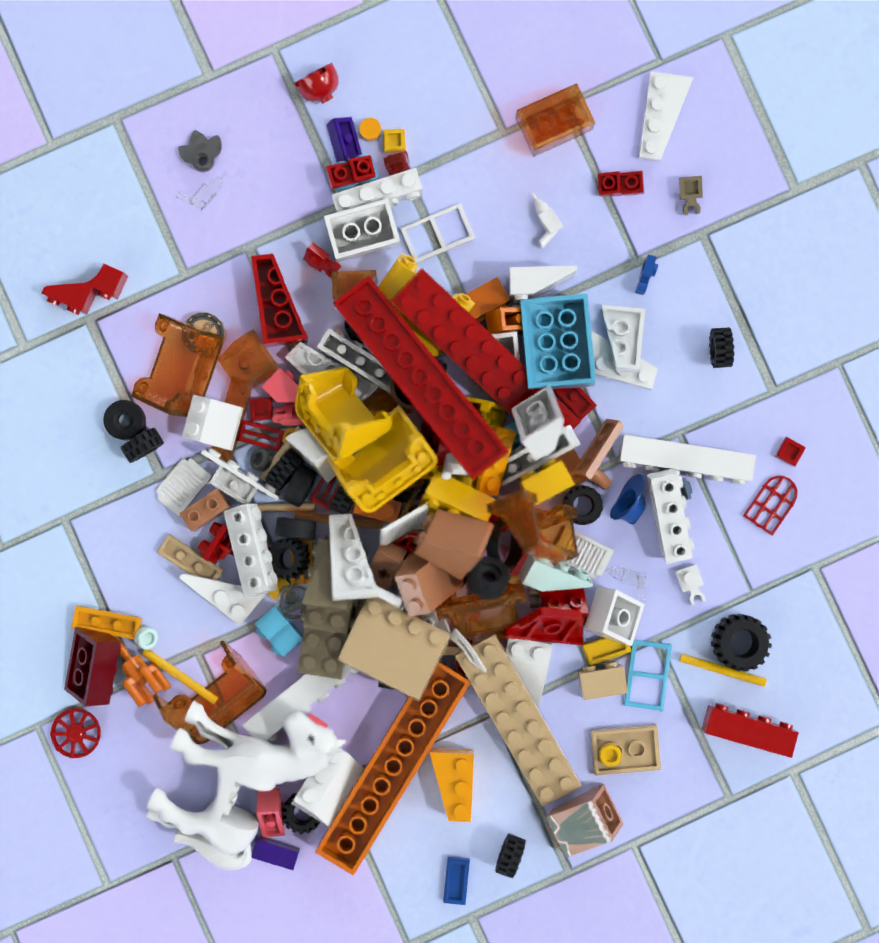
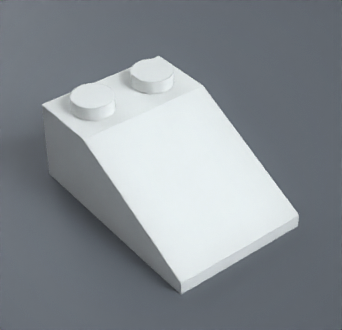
[508,266,578,305]
[505,638,553,708]

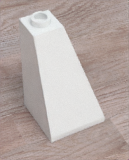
[285,407,377,483]

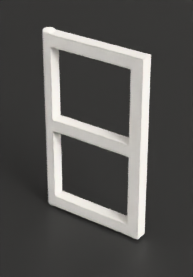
[400,203,476,264]

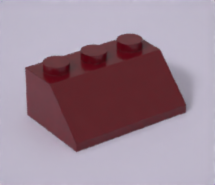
[64,627,121,707]

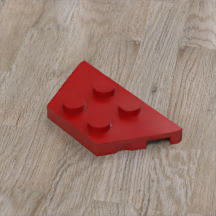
[503,607,584,646]

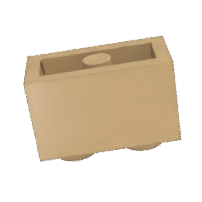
[577,662,628,700]

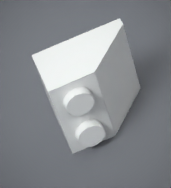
[182,394,244,451]
[584,587,645,646]

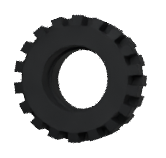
[711,614,772,672]

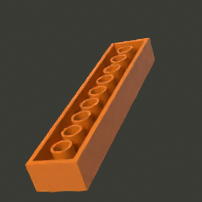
[315,660,471,876]

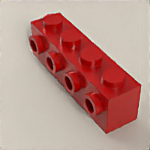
[701,703,799,758]

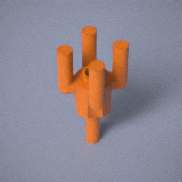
[117,637,172,708]

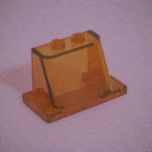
[486,489,579,563]
[436,575,527,646]

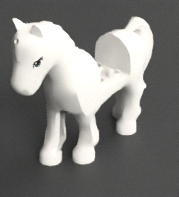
[146,701,345,871]

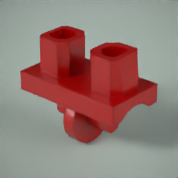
[197,522,234,564]

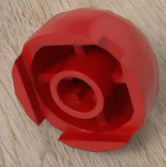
[294,62,339,104]

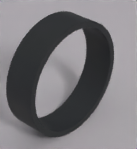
[486,519,523,569]

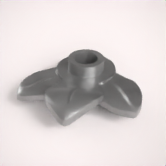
[178,130,222,172]

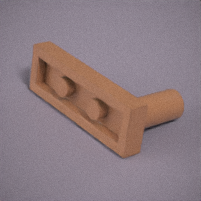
[572,419,625,490]

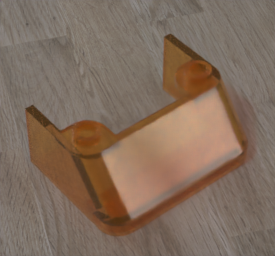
[152,640,267,744]

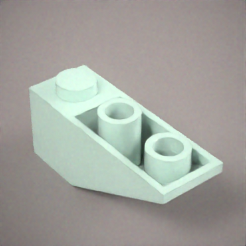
[518,551,593,591]

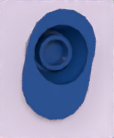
[610,474,646,525]

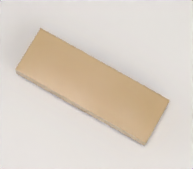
[157,534,224,580]

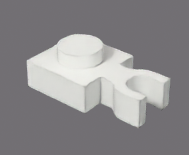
[674,564,706,606]

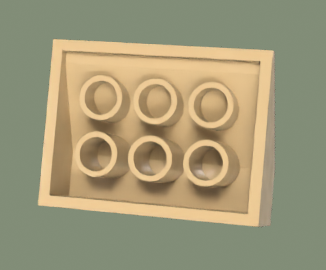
[338,597,451,701]

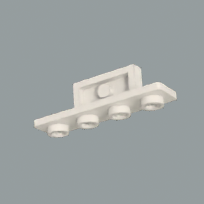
[201,447,280,504]

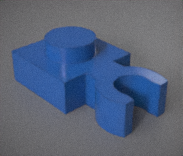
[635,254,658,295]

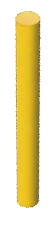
[141,649,219,705]
[679,653,767,687]

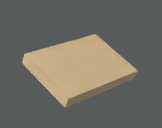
[590,724,661,776]

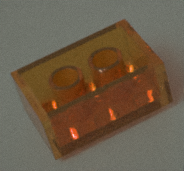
[515,83,595,157]

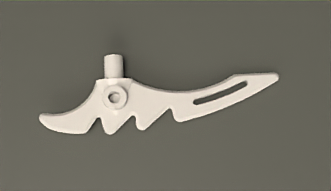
[421,609,486,673]

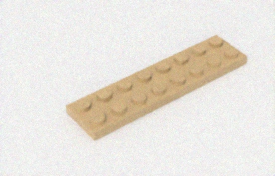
[455,633,582,807]

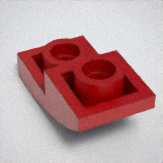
[325,155,376,190]
[598,171,645,196]

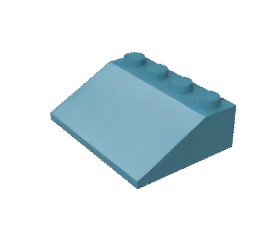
[520,294,596,389]

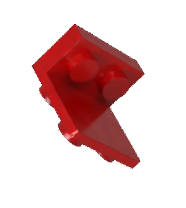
[539,588,589,626]

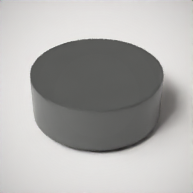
[250,448,272,471]

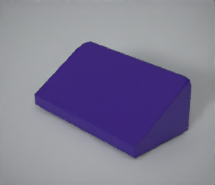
[327,117,362,162]
[251,836,300,871]

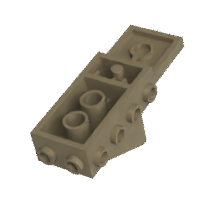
[297,536,367,680]

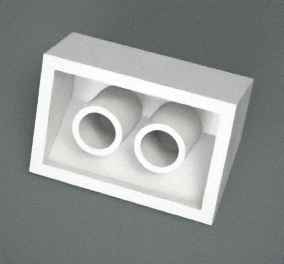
[324,198,400,262]
[511,385,564,460]
[291,749,364,827]

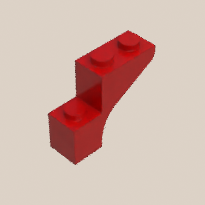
[41,263,129,315]

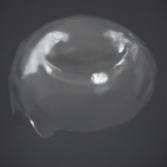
[276,583,307,620]

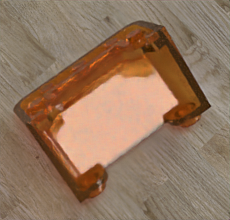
[131,313,223,417]

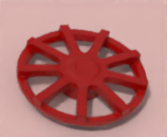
[50,708,101,759]

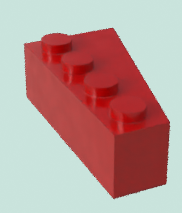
[251,254,308,348]

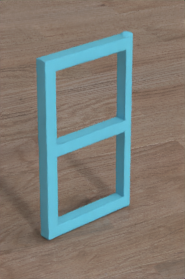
[624,640,672,712]

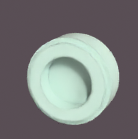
[134,627,158,650]

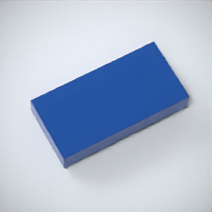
[443,856,470,905]

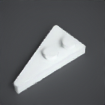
[179,573,267,626]

